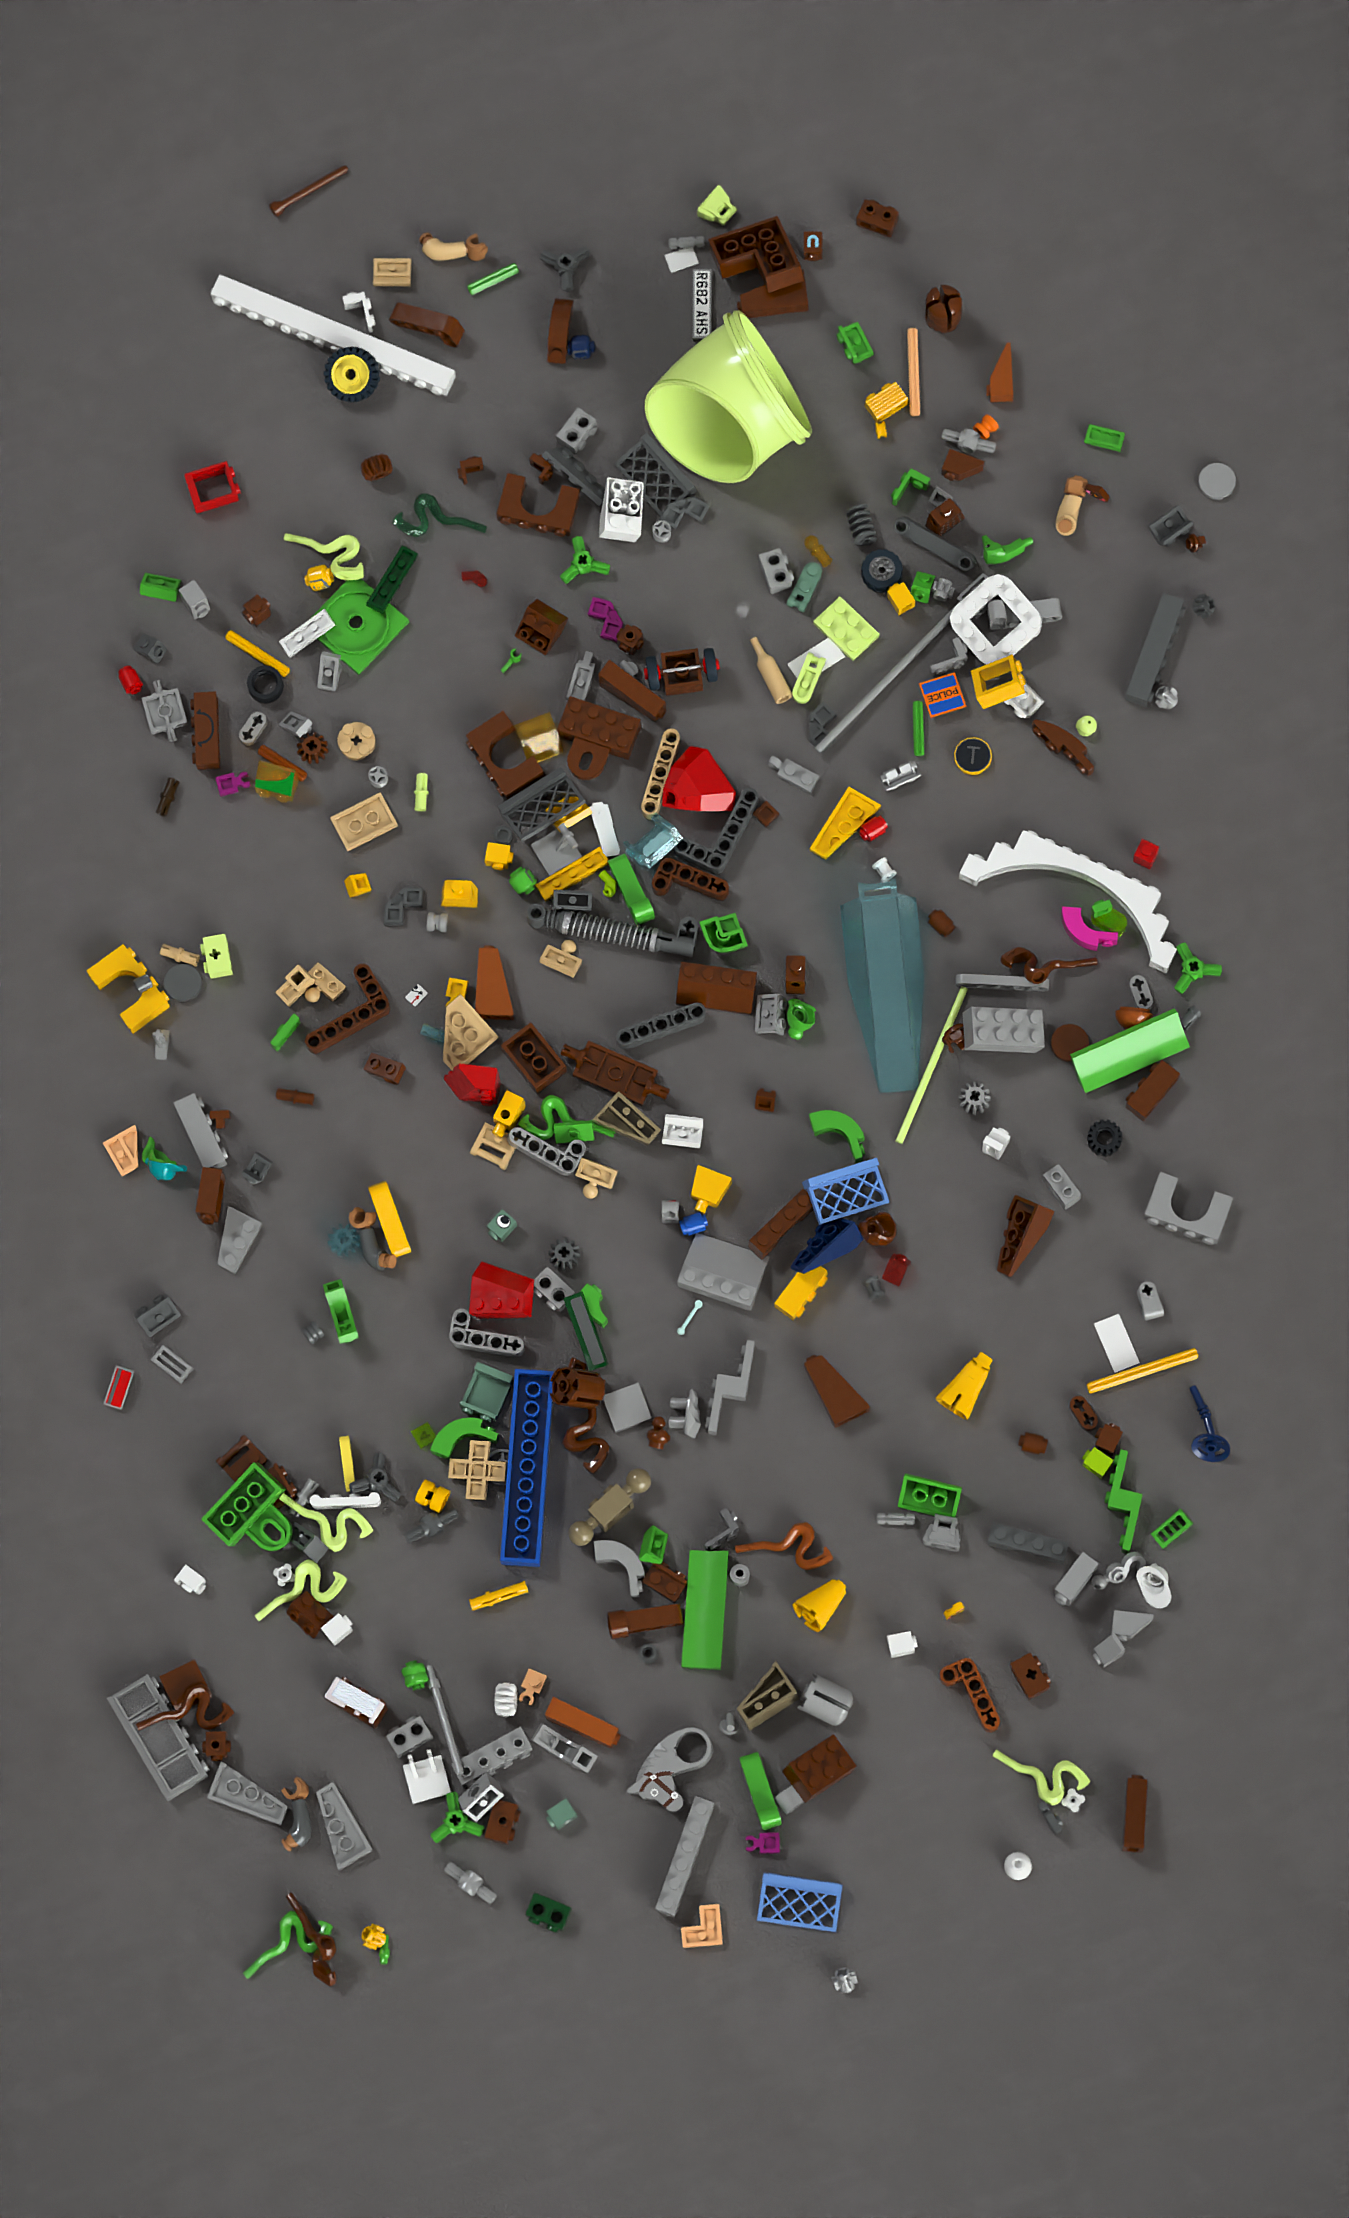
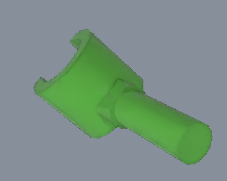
[500,648,522,674]

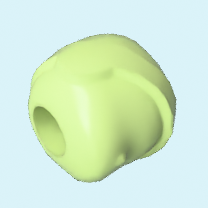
[1076,715,1097,737]

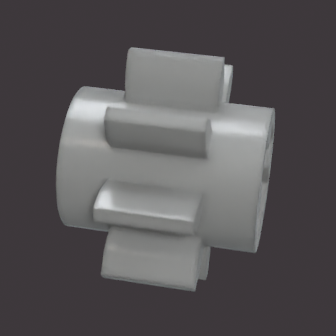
[931,578,955,602]
[1155,686,1178,709]
[832,1968,858,1993]

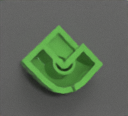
[699,913,748,953]

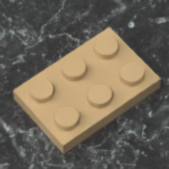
[330,792,398,852]

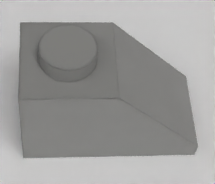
[1111,1610,1153,1641]
[1092,1633,1125,1668]

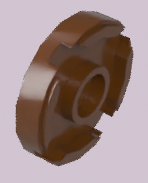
[1051,1024,1089,1062]

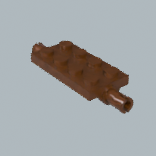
[560,1040,670,1106]

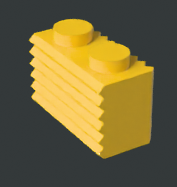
[865,382,908,424]

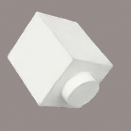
[321,1613,353,1646]
[887,1631,917,1658]

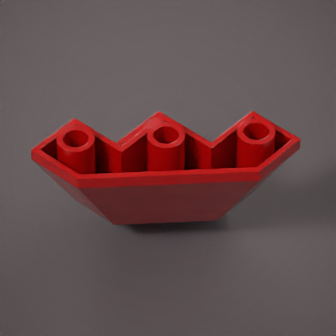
[662,746,736,811]

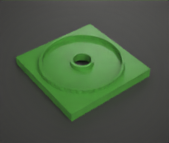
[310,579,409,675]

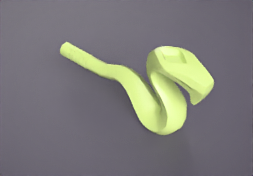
[284,533,364,580]
[279,1493,373,1552]
[254,1559,347,1621]
[993,1749,1090,1806]

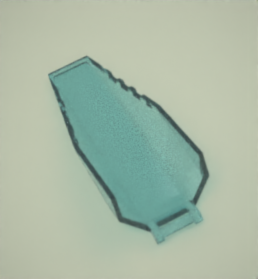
[840,879,924,1093]

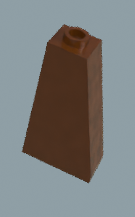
[737,269,809,318]
[598,660,667,723]
[804,1355,870,1428]
[1122,1775,1148,1853]

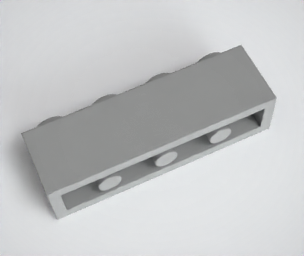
[173,1093,228,1169]

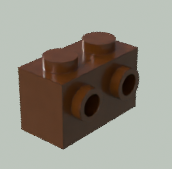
[856,199,899,238]

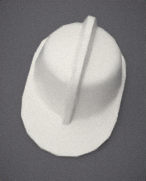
[1136,1563,1171,1608]

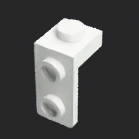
[343,292,375,333]

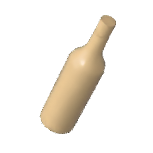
[750,637,793,704]

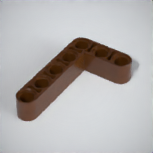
[305,964,390,1054]

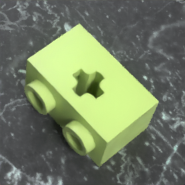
[200,934,233,979]

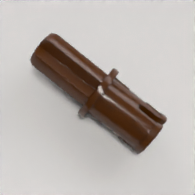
[276,1088,315,1106]

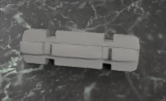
[669,236,705,249]
[877,1513,915,1525]

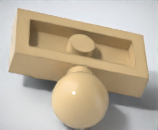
[539,940,582,978]
[305,962,346,1003]
[575,1157,618,1199]

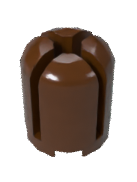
[925,284,963,333]
[550,1367,605,1409]

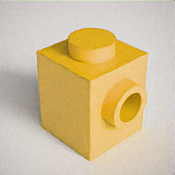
[887,582,915,615]
[485,842,514,870]

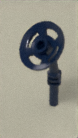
[1189,1385,1231,1462]

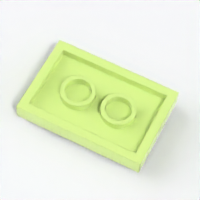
[813,596,880,661]

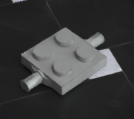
[142,680,188,742]

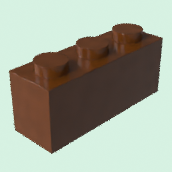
[1125,1060,1180,1122]

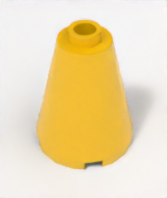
[792,1579,846,1632]

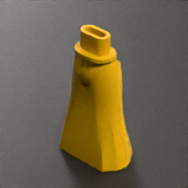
[935,1352,993,1420]

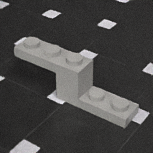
[705,1340,755,1435]

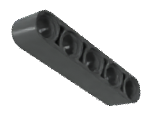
[616,1003,706,1050]

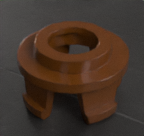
[942,1023,965,1053]

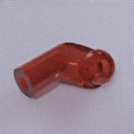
[461,570,487,587]

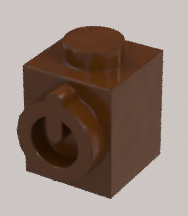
[241,594,271,626]

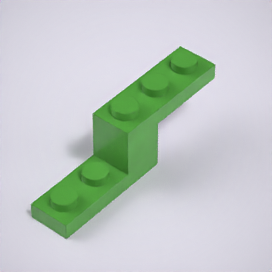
[1104,1450,1143,1554]

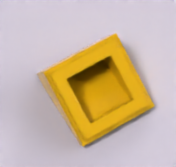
[344,873,372,897]

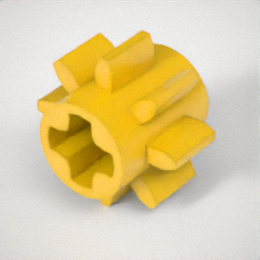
[361,1924,386,1950]

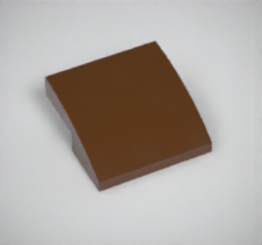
[159,1659,213,1710]

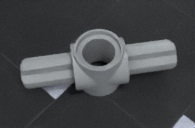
[941,429,996,453]
[444,1862,497,1904]

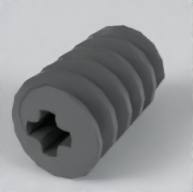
[846,503,877,546]

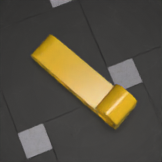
[368,1180,411,1257]

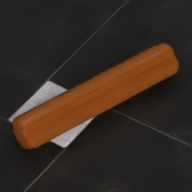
[258,745,307,782]

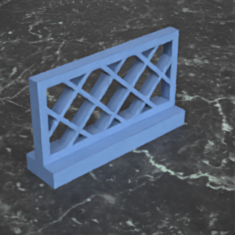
[802,1158,889,1225]
[757,1872,843,1932]

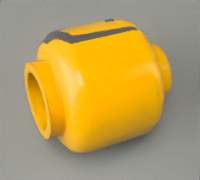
[305,565,334,591]

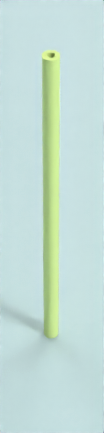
[895,986,968,1144]

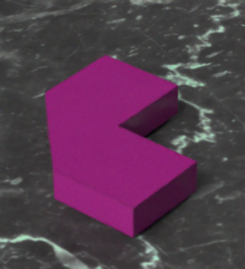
[588,597,624,642]

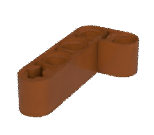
[939,1658,1000,1732]

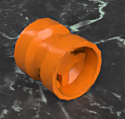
[973,414,999,440]

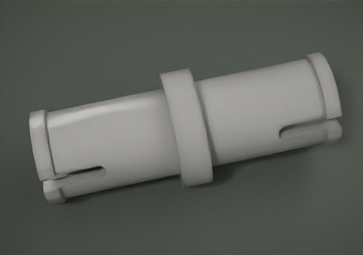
[288,1478,319,1518]

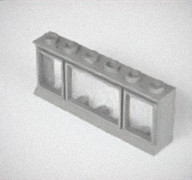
[107,1674,209,1801]

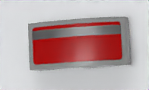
[103,1365,134,1410]

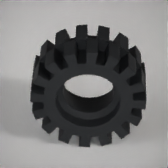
[1087,1119,1122,1157]

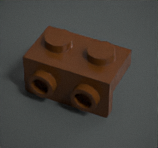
[286,1590,334,1639]

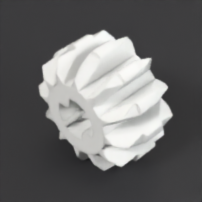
[494,1683,518,1717]

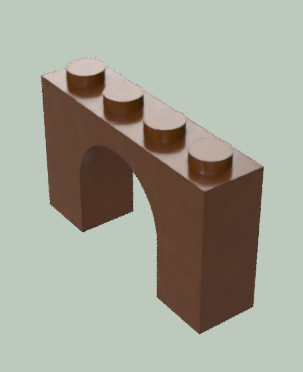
[497,473,581,537]
[466,711,546,799]

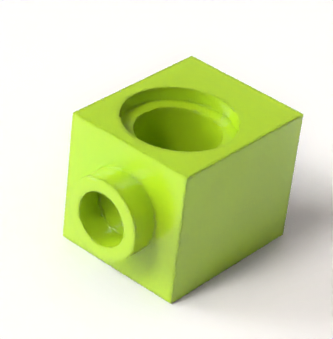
[1082,1447,1114,1479]

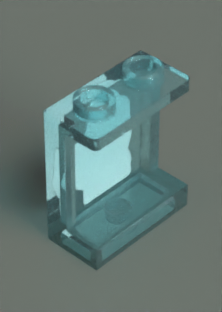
[623,813,683,869]

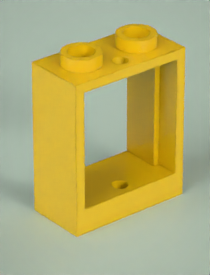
[971,654,1026,709]

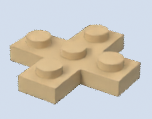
[448,1440,508,1500]

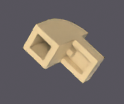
[275,964,315,1007]

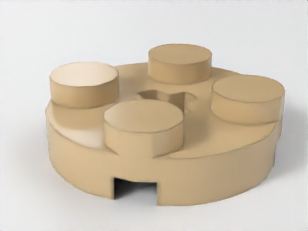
[337,722,376,760]

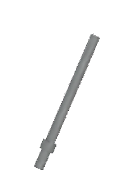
[425,1665,464,1775]

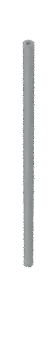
[814,606,955,754]

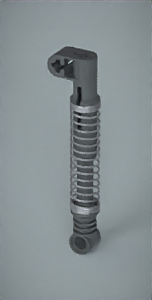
[527,904,698,957]

